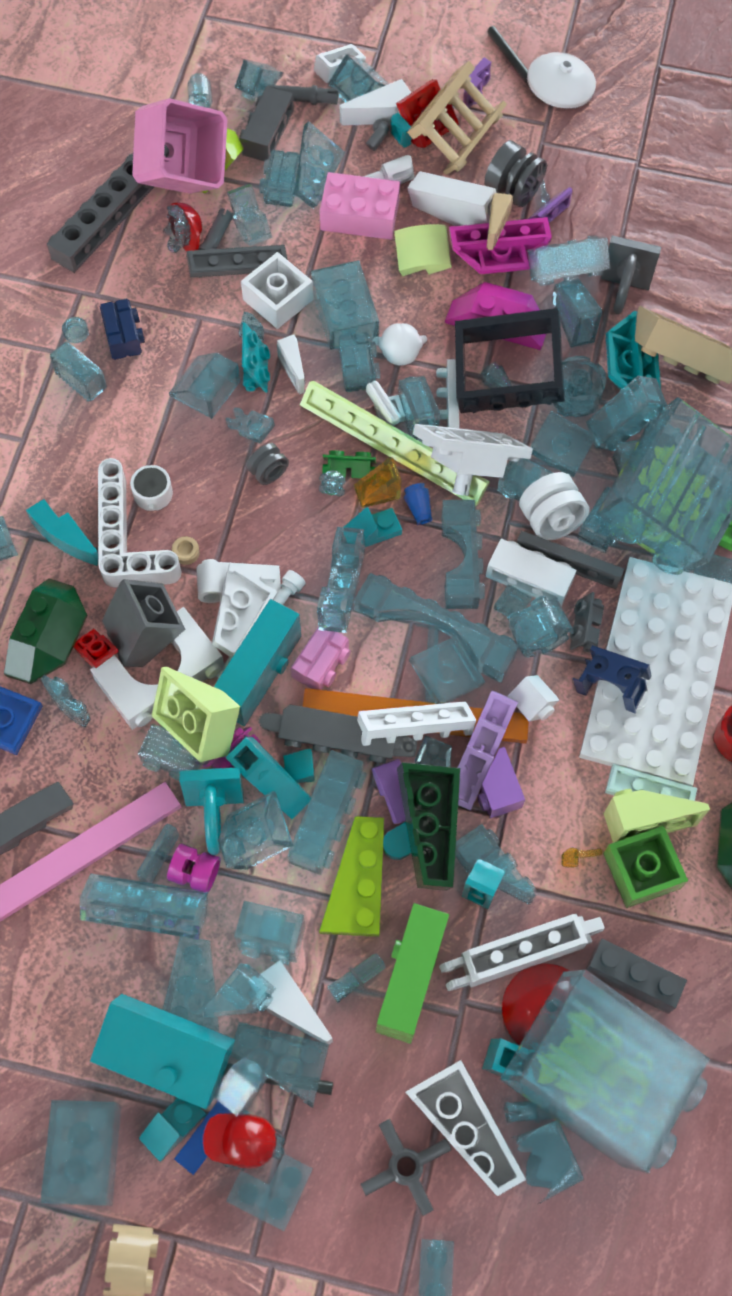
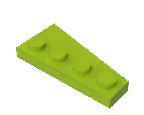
[319,816,384,937]

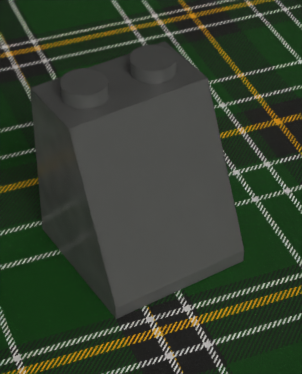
[102,579,186,667]

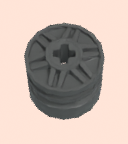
[484,140,548,207]

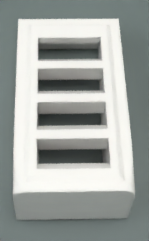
[314,44,366,83]
[277,335,305,394]

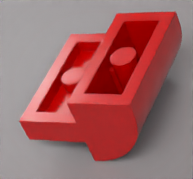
[396,79,459,148]

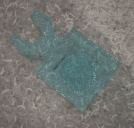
[225,407,275,444]

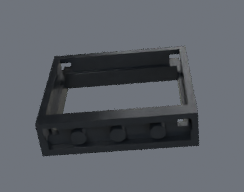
[455,308,565,413]

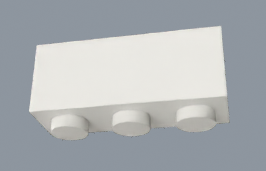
[486,539,577,608]

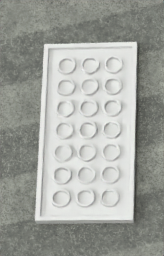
[579,557,732,786]

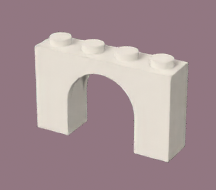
[90,607,224,730]

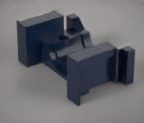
[573,645,652,714]

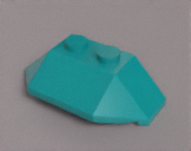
[605,311,662,407]

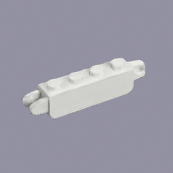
[439,914,605,991]

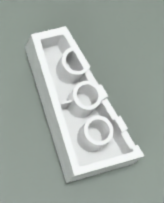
[406,1060,526,1196]

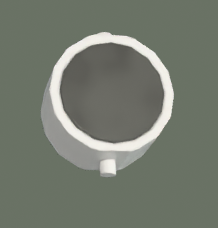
[130,465,173,511]

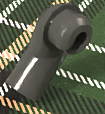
[366,119,390,151]

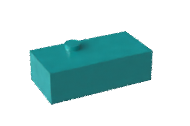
[214,599,301,727]
[90,994,236,1109]

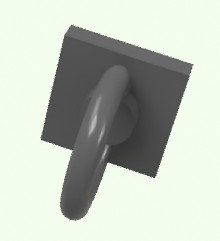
[601,235,661,314]

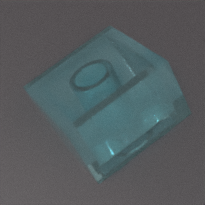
[169,353,240,419]
[218,791,293,870]

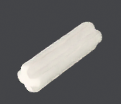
[366,381,401,426]

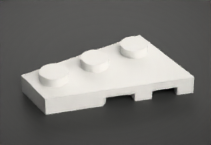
[212,562,277,658]

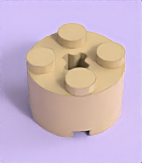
[103,1224,159,1296]

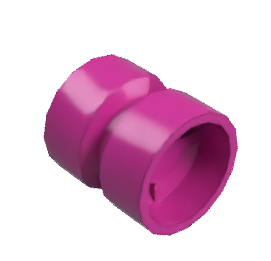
[167,843,221,894]

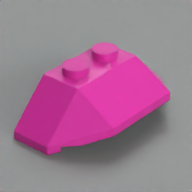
[449,217,552,274]
[445,282,546,350]

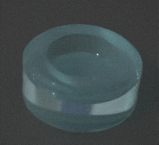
[62,317,89,343]

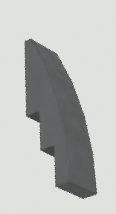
[0,782,74,855]

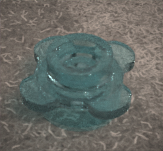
[319,471,345,496]

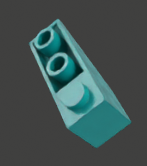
[225,737,313,819]

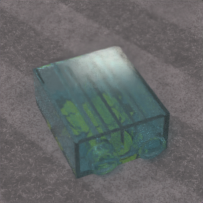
[596,397,732,575]
[500,970,710,1173]

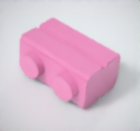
[291,624,351,690]

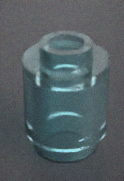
[187,73,212,108]

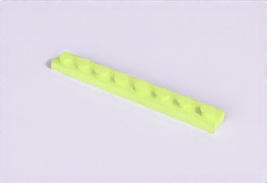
[300,381,490,506]

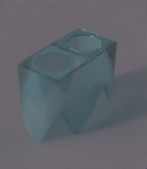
[512,1120,584,1204]

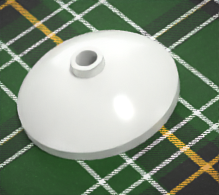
[527,52,596,108]

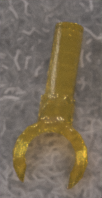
[562,847,603,868]

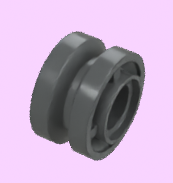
[247,443,289,485]

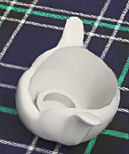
[372,323,427,366]

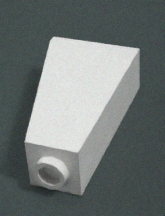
[408,171,496,226]

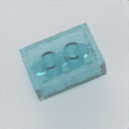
[310,260,379,350]
[40,1100,121,1206]

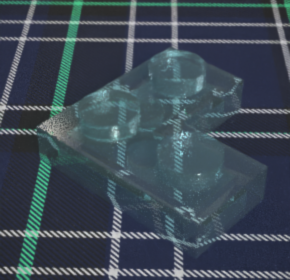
[226,1154,313,1231]

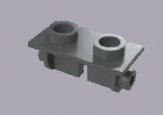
[570,592,604,653]

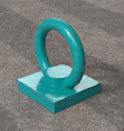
[180,767,244,856]

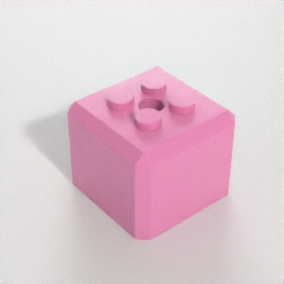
[132,98,227,194]

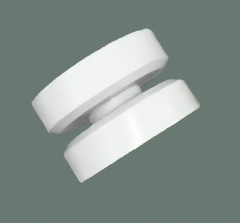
[519,472,590,540]

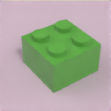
[603,825,688,909]

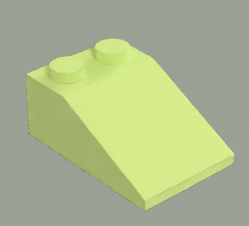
[152,667,240,762]
[603,789,710,843]

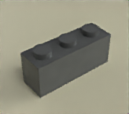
[239,86,294,163]
[584,939,687,1014]

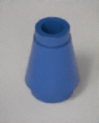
[403,483,433,525]

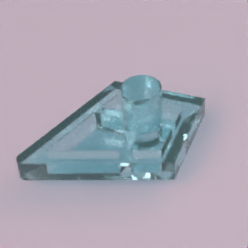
[414,735,452,767]

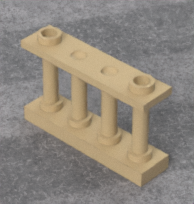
[407,61,507,175]

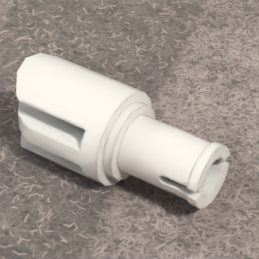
[362,155,415,184]

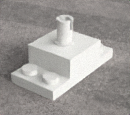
[413,424,533,496]

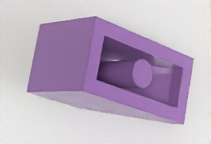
[477,747,525,818]

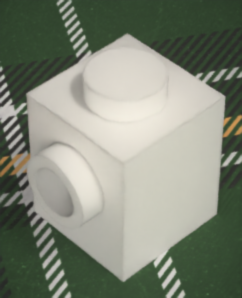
[508,675,559,721]

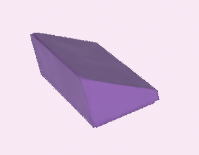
[528,187,572,223]

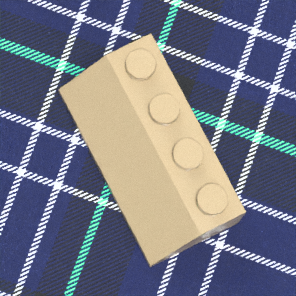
[635,306,732,384]

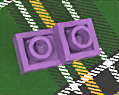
[463,57,491,108]
[371,759,406,824]

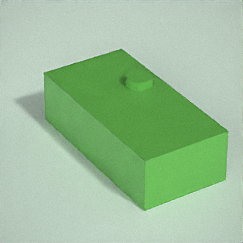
[376,903,449,1044]

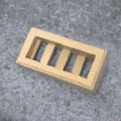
[487,193,513,250]

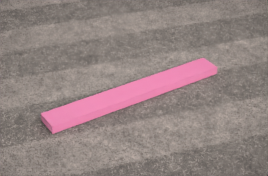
[0,782,181,922]

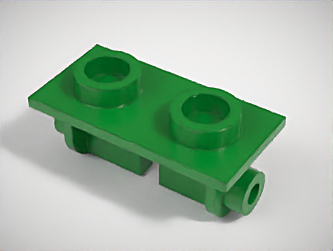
[322,450,376,480]

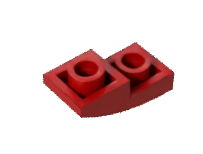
[73,628,119,668]

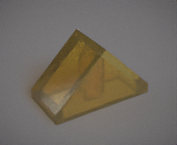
[354,457,401,508]

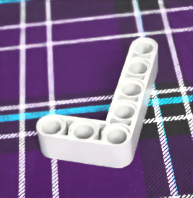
[98,458,182,588]

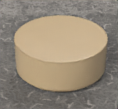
[172,537,200,565]

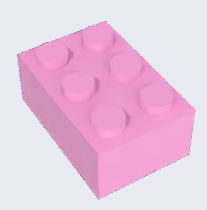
[320,172,400,240]

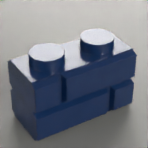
[99,298,145,360]

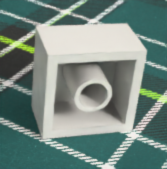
[241,252,313,329]

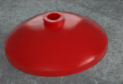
[501,964,594,1051]

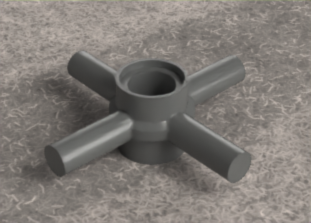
[360,1119,451,1216]

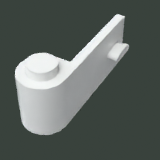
[196,559,281,603]

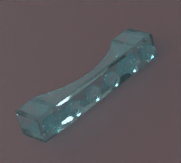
[354,573,519,683]

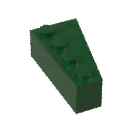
[397,762,460,891]

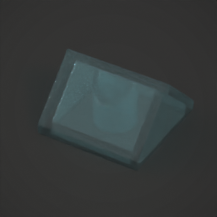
[328,54,389,102]

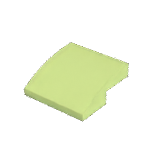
[394,224,452,276]

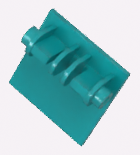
[242,322,270,393]

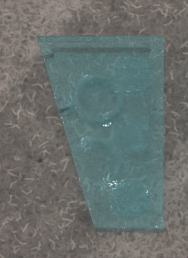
[294,121,345,209]
[163,935,220,1033]
[231,1022,329,1108]

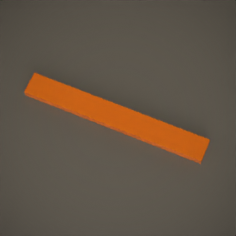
[302,688,529,744]

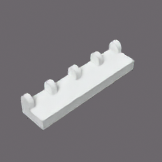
[436,359,459,428]
[357,702,476,746]

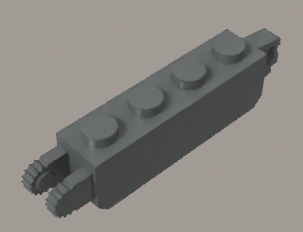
[258,705,417,763]

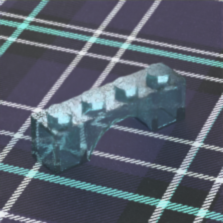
[441,500,485,609]
[317,527,365,633]

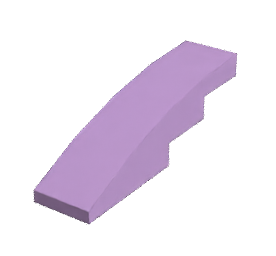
[458,690,518,811]

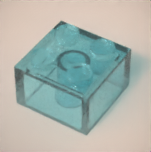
[234,901,306,965]

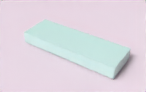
[605,764,697,801]

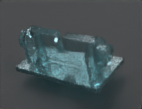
[419,1239,454,1296]

